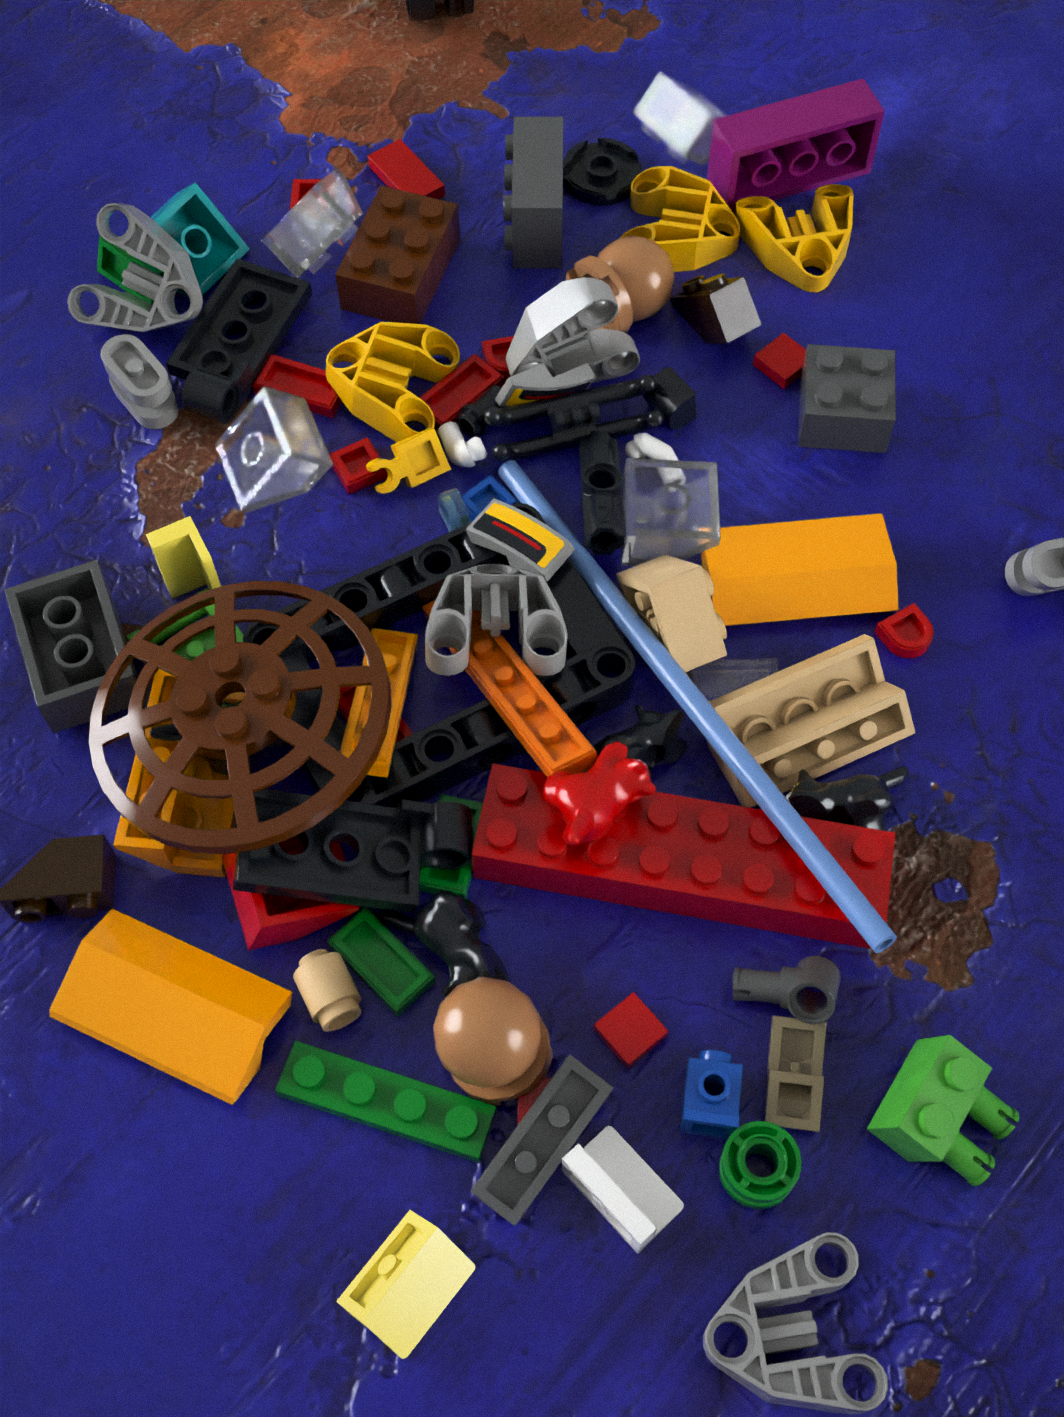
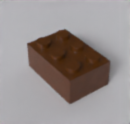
[335,185,460,324]

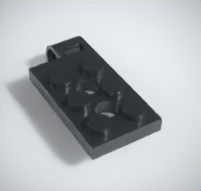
[166,259,312,424]
[233,789,472,913]

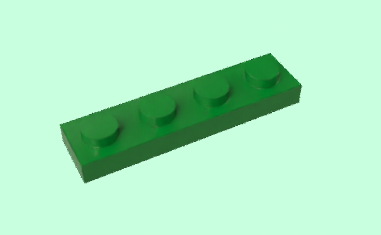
[275,1041,497,1163]

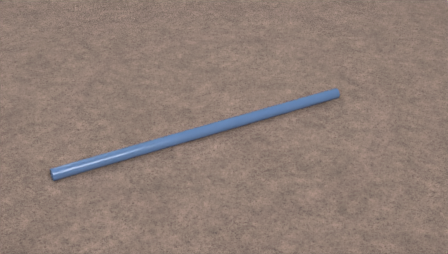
[498,460,897,953]

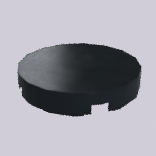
[563,138,641,206]

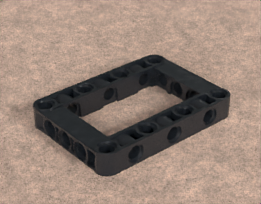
[243,503,635,808]

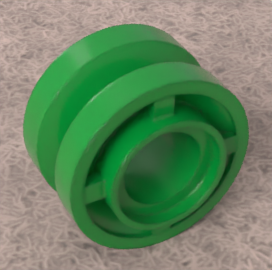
[719,1121,802,1209]

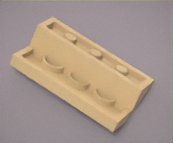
[706,634,916,808]

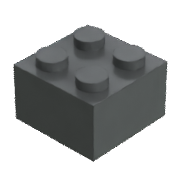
[798,344,896,453]

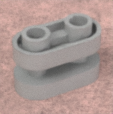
[101,334,179,429]
[1005,538,1064,596]

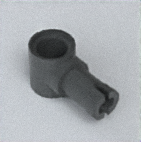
[733,956,841,1024]

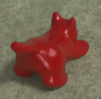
[543,741,656,846]

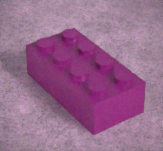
[707,78,885,212]

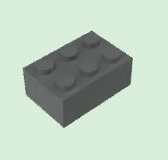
[503,117,563,268]
[4,560,146,734]

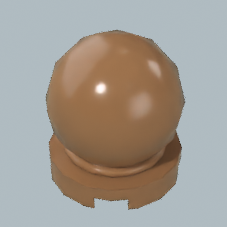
[566,235,675,333]
[433,977,553,1106]

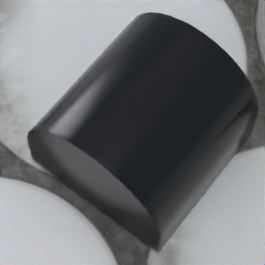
[643,366,696,429]

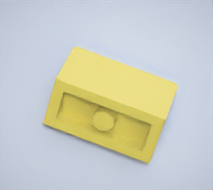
[146,516,221,599]
[336,1210,475,1359]

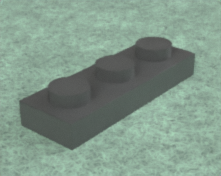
[470,1054,614,1226]

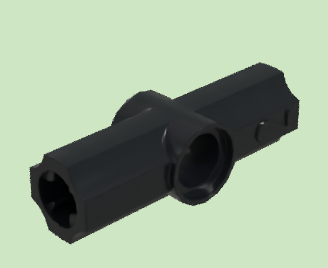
[579,431,624,555]

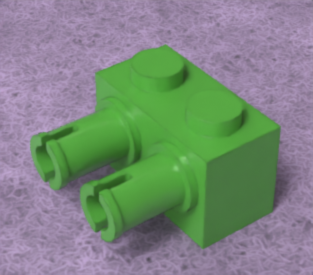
[867,1035,1019,1187]

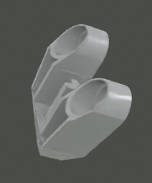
[67,203,203,332]
[506,277,640,383]
[425,564,568,676]
[703,1232,888,1414]

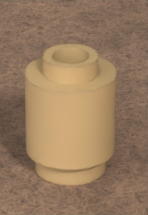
[293,949,362,1032]

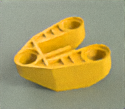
[619,166,741,272]
[735,184,853,292]
[325,322,460,443]

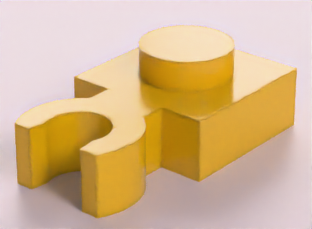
[366,428,451,494]

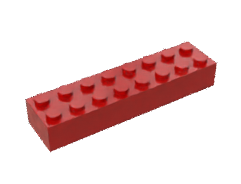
[471,763,896,949]

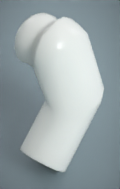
[438,422,487,468]
[625,433,686,486]

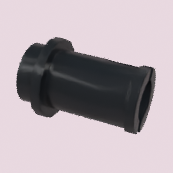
[457,385,505,437]

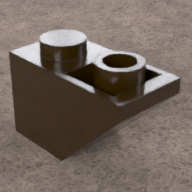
[670,273,762,344]
[0,834,116,923]

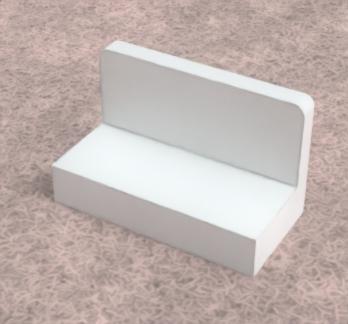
[562,1126,684,1254]

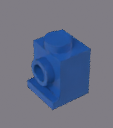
[679,1050,743,1139]

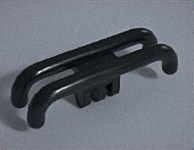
[484,375,664,462]

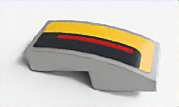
[495,363,596,407]
[466,498,575,582]

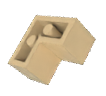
[616,554,727,672]

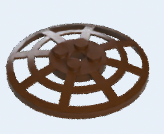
[89,581,392,854]

